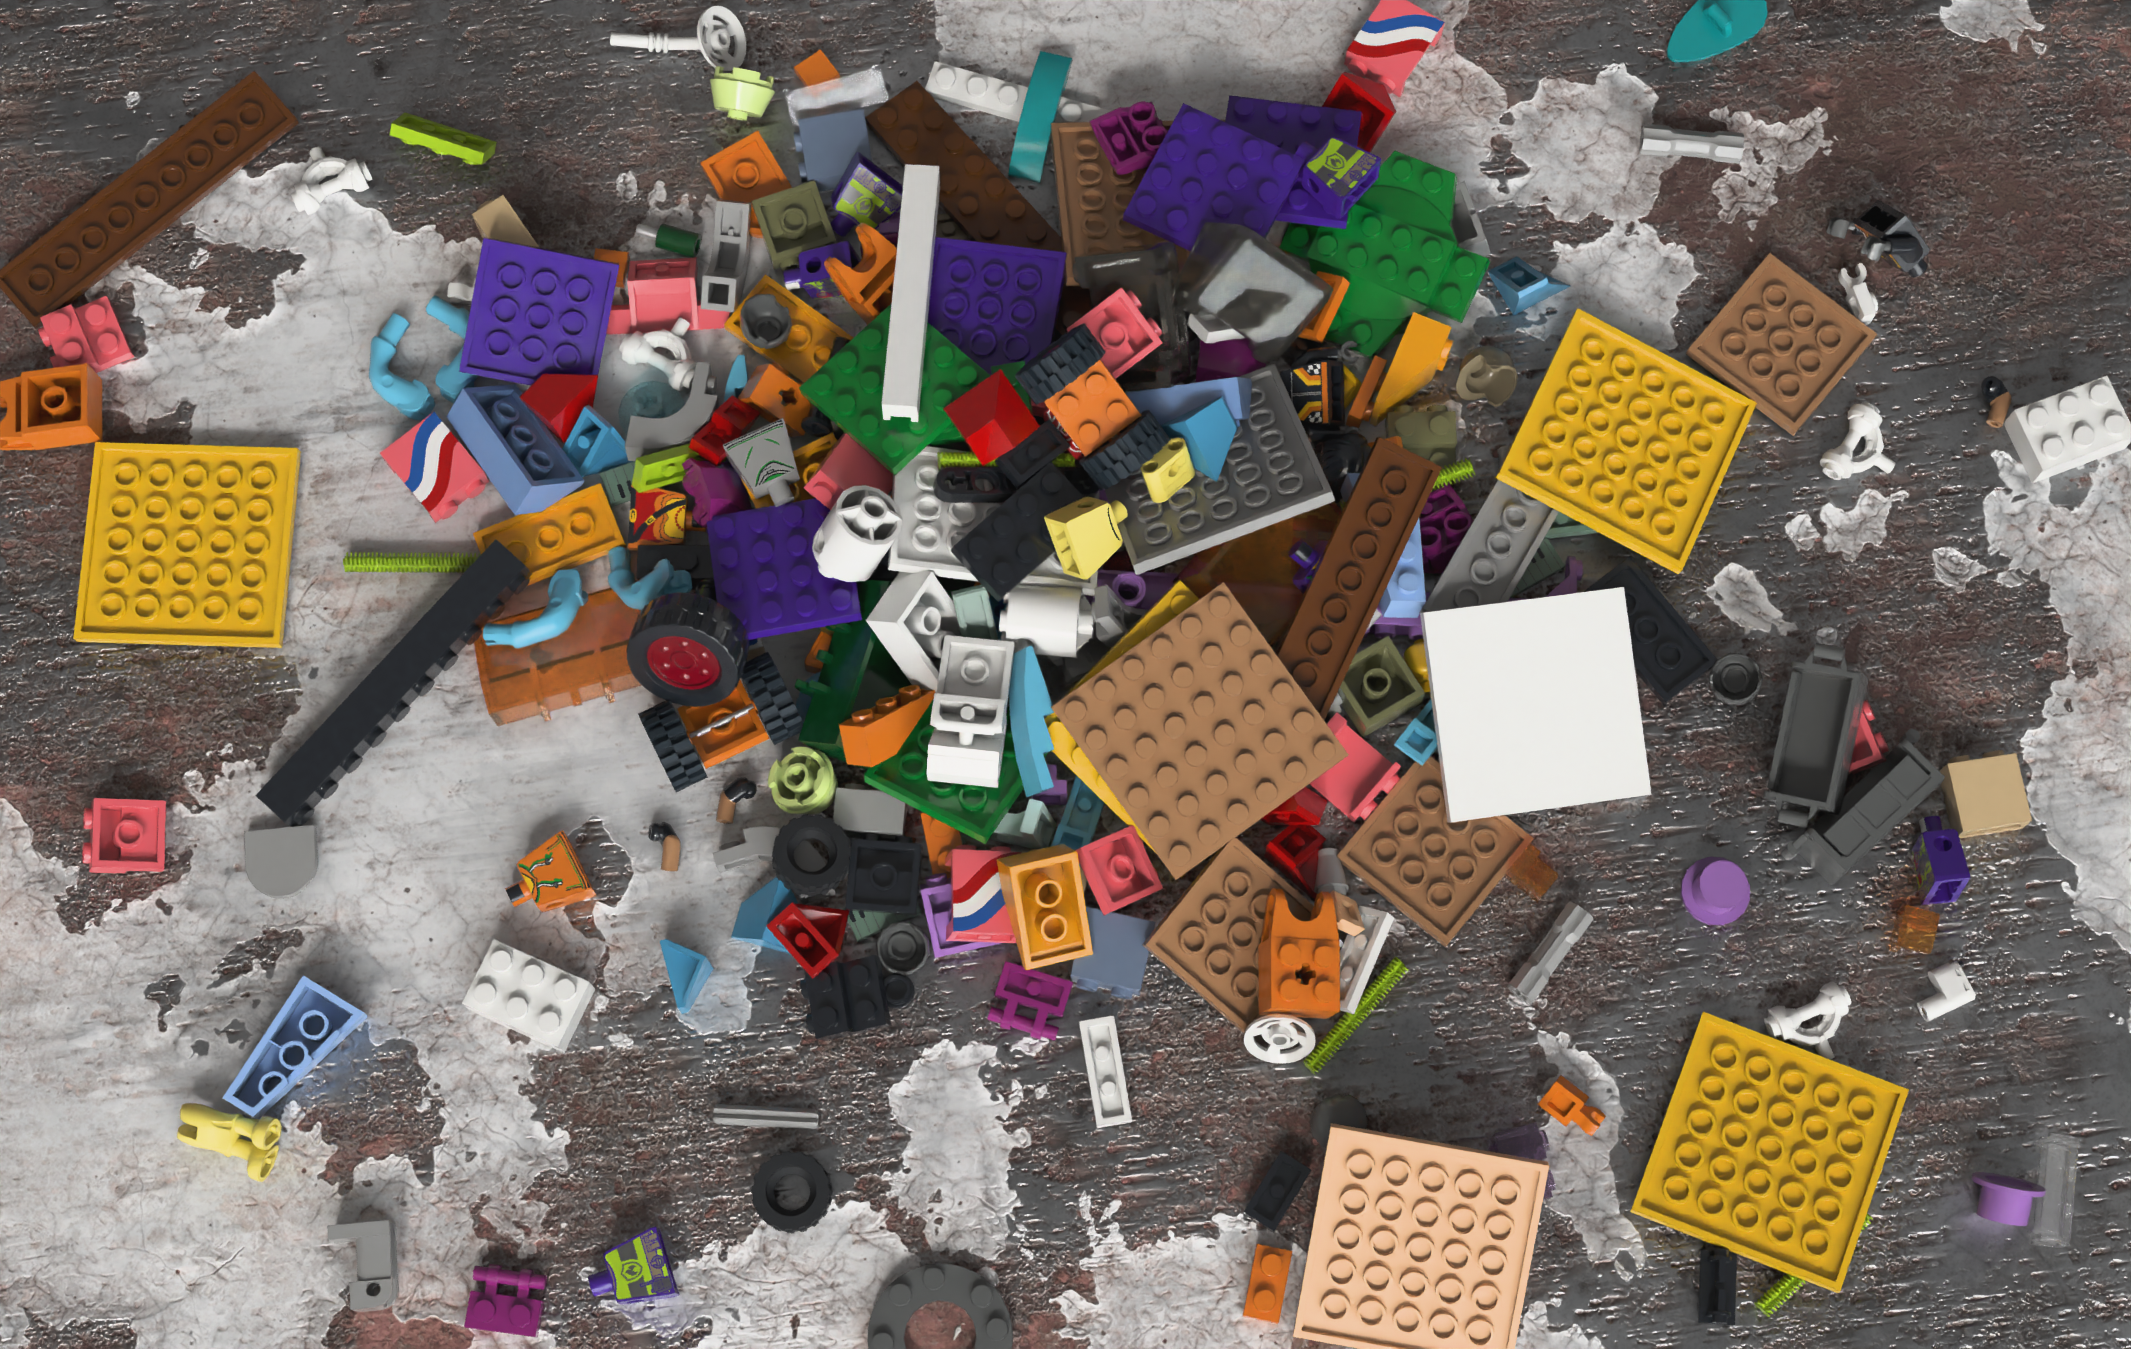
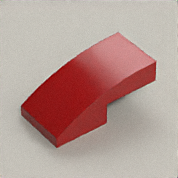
[689,395,760,466]

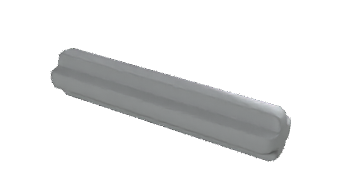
[713,1104,819,1129]

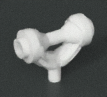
[291,147,373,215]
[619,317,696,392]
[1820,402,1896,480]
[1764,981,1851,1060]

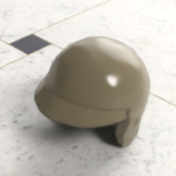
[1456,345,1518,407]

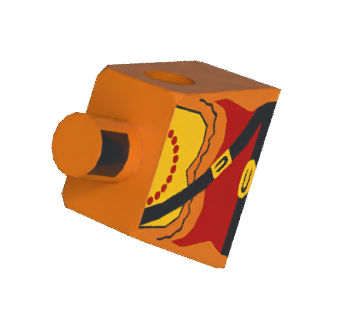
[627,485,707,551]

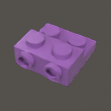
[919,873,1001,958]

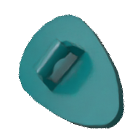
[1666,0,1768,62]

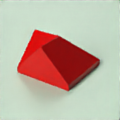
[1322,72,1397,153]
[943,369,1040,466]

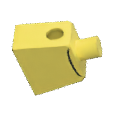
[1044,497,1128,580]

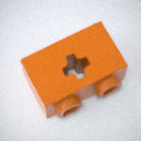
[738,363,811,437]

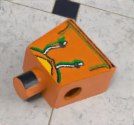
[505,830,596,912]

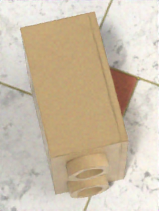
[472,195,539,248]
[1940,750,2032,838]

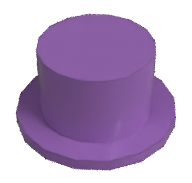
[1681,857,1750,926]
[1971,1172,2046,1226]

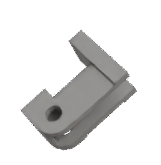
[327,1220,399,1312]

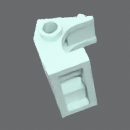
[990,799,1057,849]

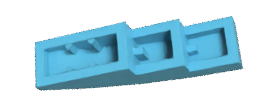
[1009,646,1054,797]

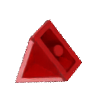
[519,374,598,444]
[1260,787,1328,825]
[1264,825,1326,901]
[766,902,849,978]

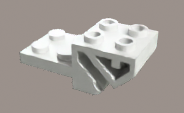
[927,635,1015,788]

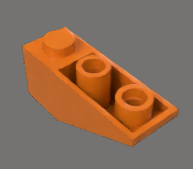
[839,685,935,767]

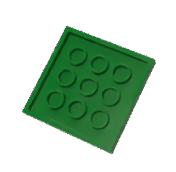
[799,303,990,476]
[864,700,1048,844]

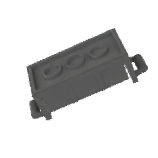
[1763,643,1869,828]
[1781,729,1945,885]

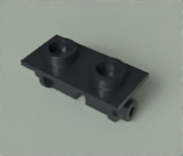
[1698,1249,1737,1326]

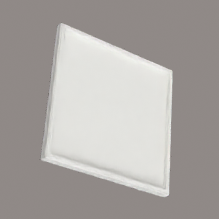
[1420,587,1651,823]

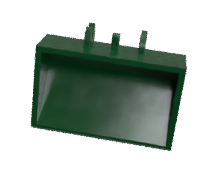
[794,580,912,770]

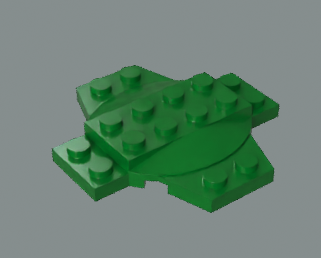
[1279,151,1490,360]

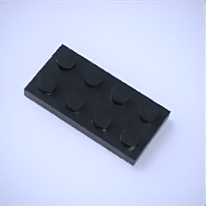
[951,462,1084,602]
[1584,556,1718,705]

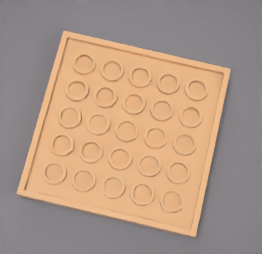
[1293,1123,1549,1349]

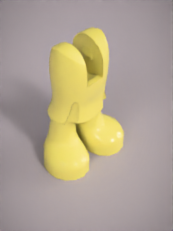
[177,1103,281,1182]

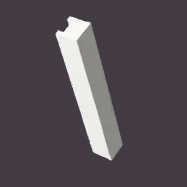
[882,164,940,422]

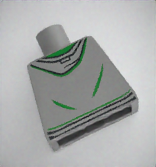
[723,418,800,507]

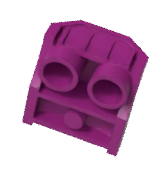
[1089,101,1168,175]
[1195,336,1269,383]
[682,458,752,528]
[1419,483,1473,574]

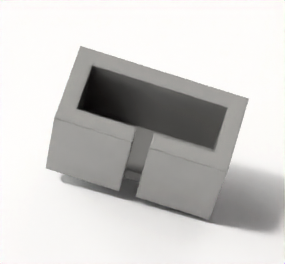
[1450,181,1491,257]
[833,784,908,841]

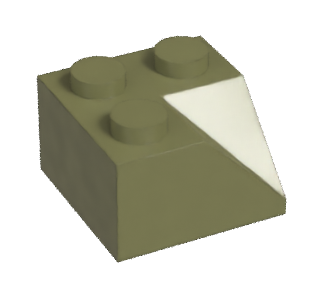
[1337,636,1425,738]

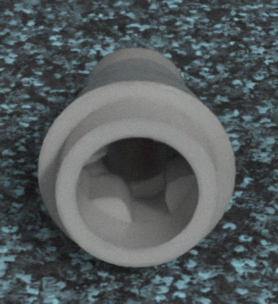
[1314,848,1349,896]

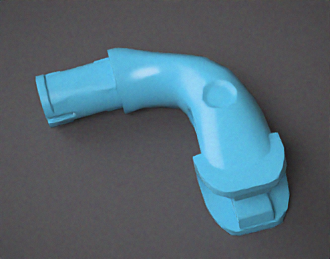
[426,296,478,404]
[369,313,435,421]
[608,546,692,610]
[483,569,588,648]

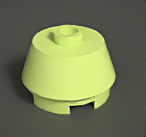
[710,66,775,121]
[768,747,838,815]

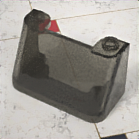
[1170,222,1333,364]
[1073,242,1191,391]

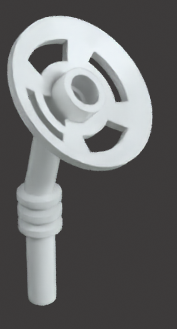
[610,6,746,72]
[1244,939,1344,1063]

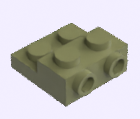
[751,180,837,272]
[1385,405,1457,484]

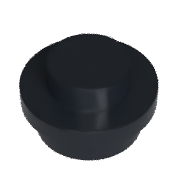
[884,973,915,1009]

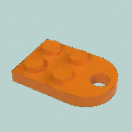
[700,130,792,239]

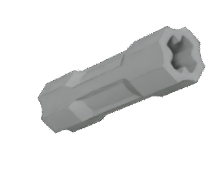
[1639,124,1744,164]
[1507,901,1594,1004]

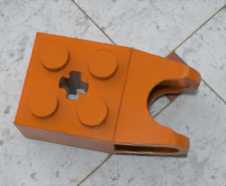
[824,223,897,325]
[0,363,103,450]
[1258,888,1340,1019]

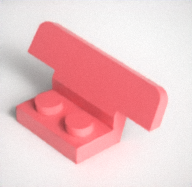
[606,257,730,335]

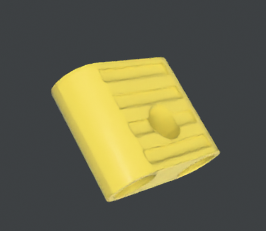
[1140,438,1195,503]

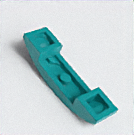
[1008,51,1073,183]

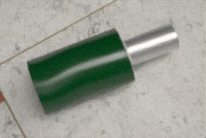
[636,224,702,258]

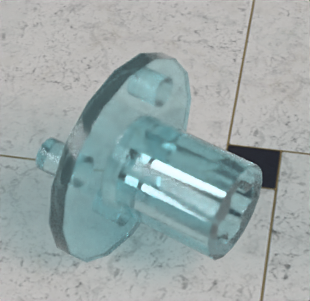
[618,381,685,435]

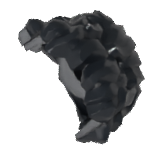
[1313,432,1371,504]

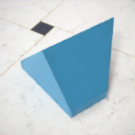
[1488,256,1571,316]
[1161,396,1238,482]
[562,405,632,478]
[731,877,799,954]
[660,939,714,1014]

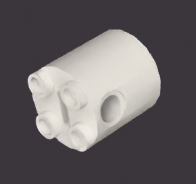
[812,485,903,582]
[999,584,1095,658]

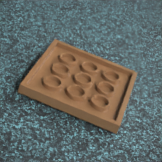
[1686,253,1877,436]
[1337,756,1534,947]
[1142,837,1313,1033]

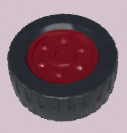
[626,579,749,707]

